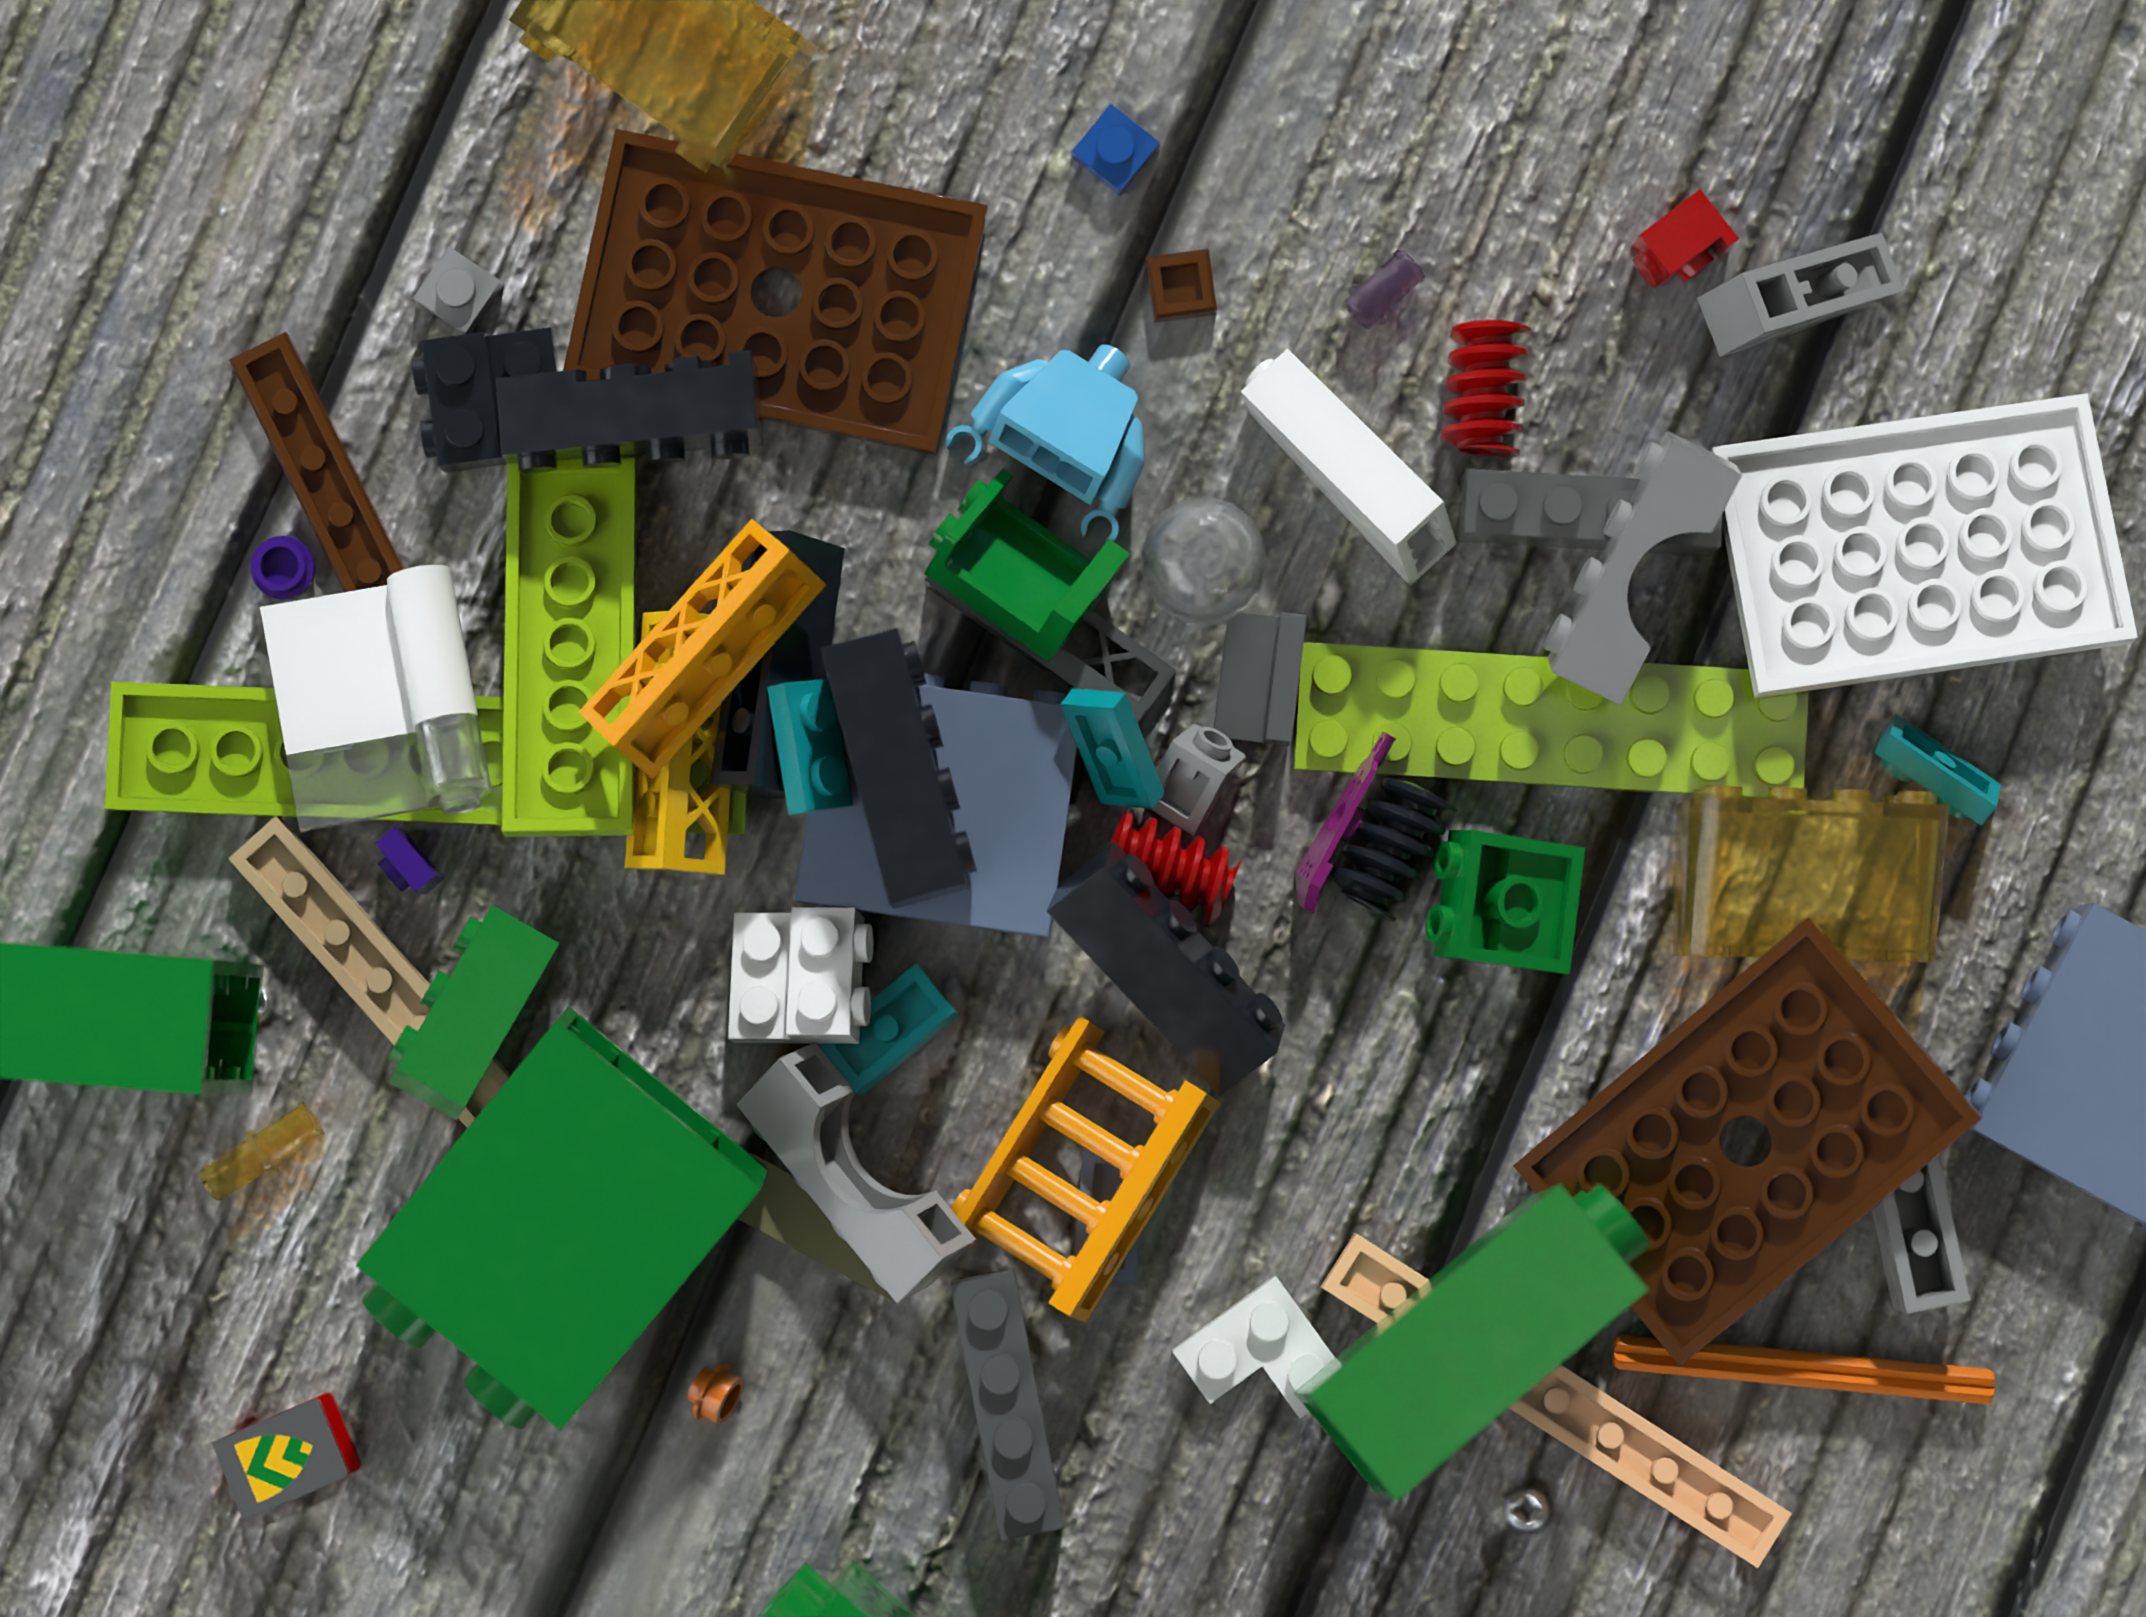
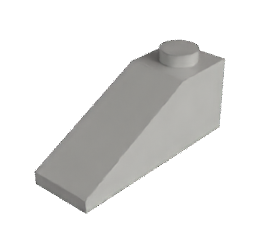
[1697,232,1905,357]

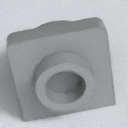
[1151,724,1246,836]

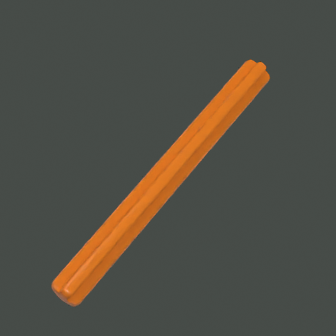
[1612,1334,1996,1404]

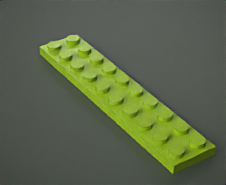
[104,682,748,835]

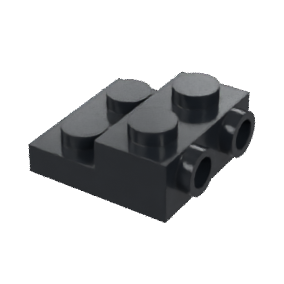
[412,327,559,473]

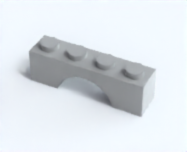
[1544,430,1742,705]
[736,1042,976,1304]

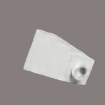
[1240,349,1457,586]

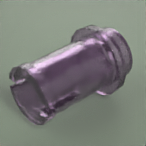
[1343,249,1425,329]

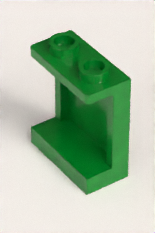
[924,468,1130,663]

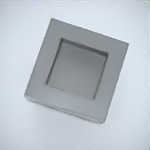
[413,246,504,334]

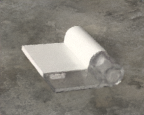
[260,565,492,832]

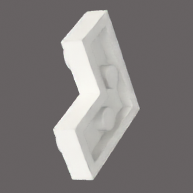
[1172,1275,1335,1418]

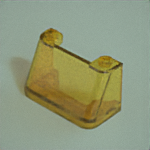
[509,0,820,172]

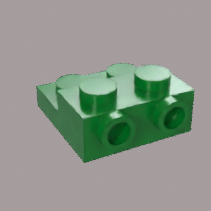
[1425,830,1585,974]

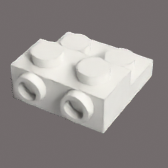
[728,907,873,1044]

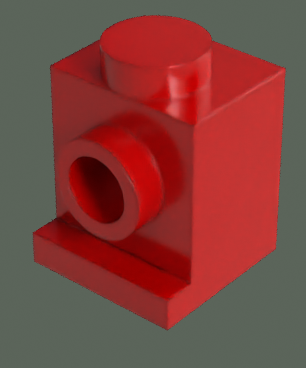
[1631,189,1739,289]

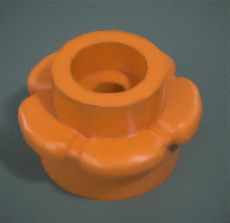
[687,1362,744,1425]

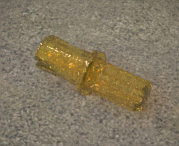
[199,1102,325,1201]

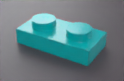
[767,679,853,815]
[1060,688,1165,809]
[1875,713,2001,826]
[817,963,959,1097]

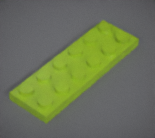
[502,457,637,837]

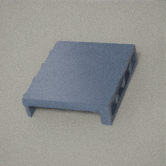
[795,674,1077,938]
[1965,903,2146,1230]

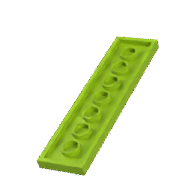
[1293,642,1809,801]

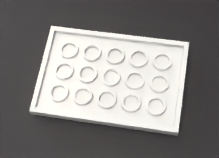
[1710,393,2138,699]

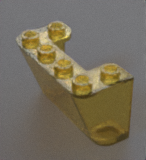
[1673,785,1949,964]

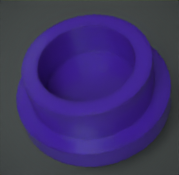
[250,536,316,600]

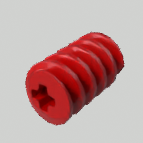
[1440,319,1532,458]
[1110,806,1243,927]

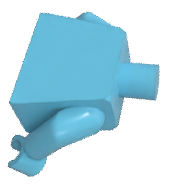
[946,345,1145,543]

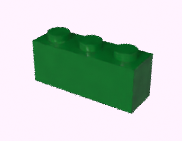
[387,905,559,1120]

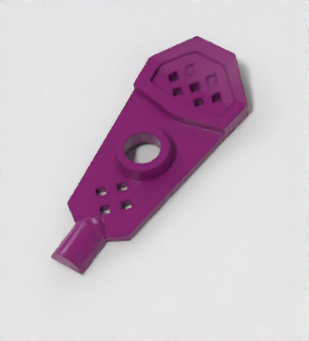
[1295,731,1396,914]

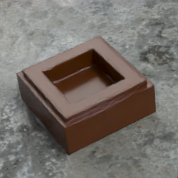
[1146,249,1217,323]

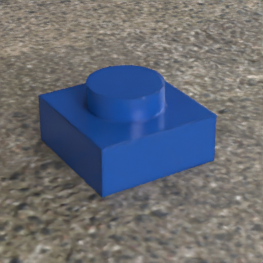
[1071,104,1160,196]

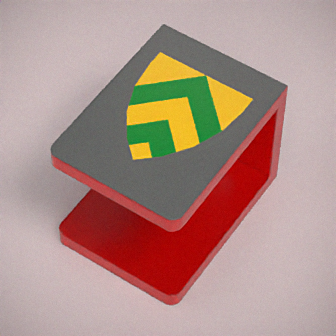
[211,1392,362,1521]

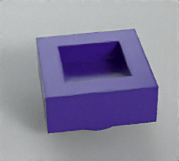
[375,827,445,895]

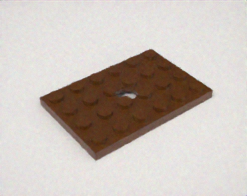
[563,128,988,456]
[1513,917,1983,1366]

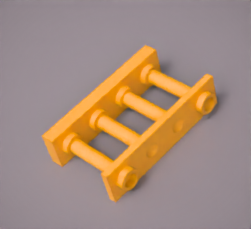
[951,1015,1220,1323]

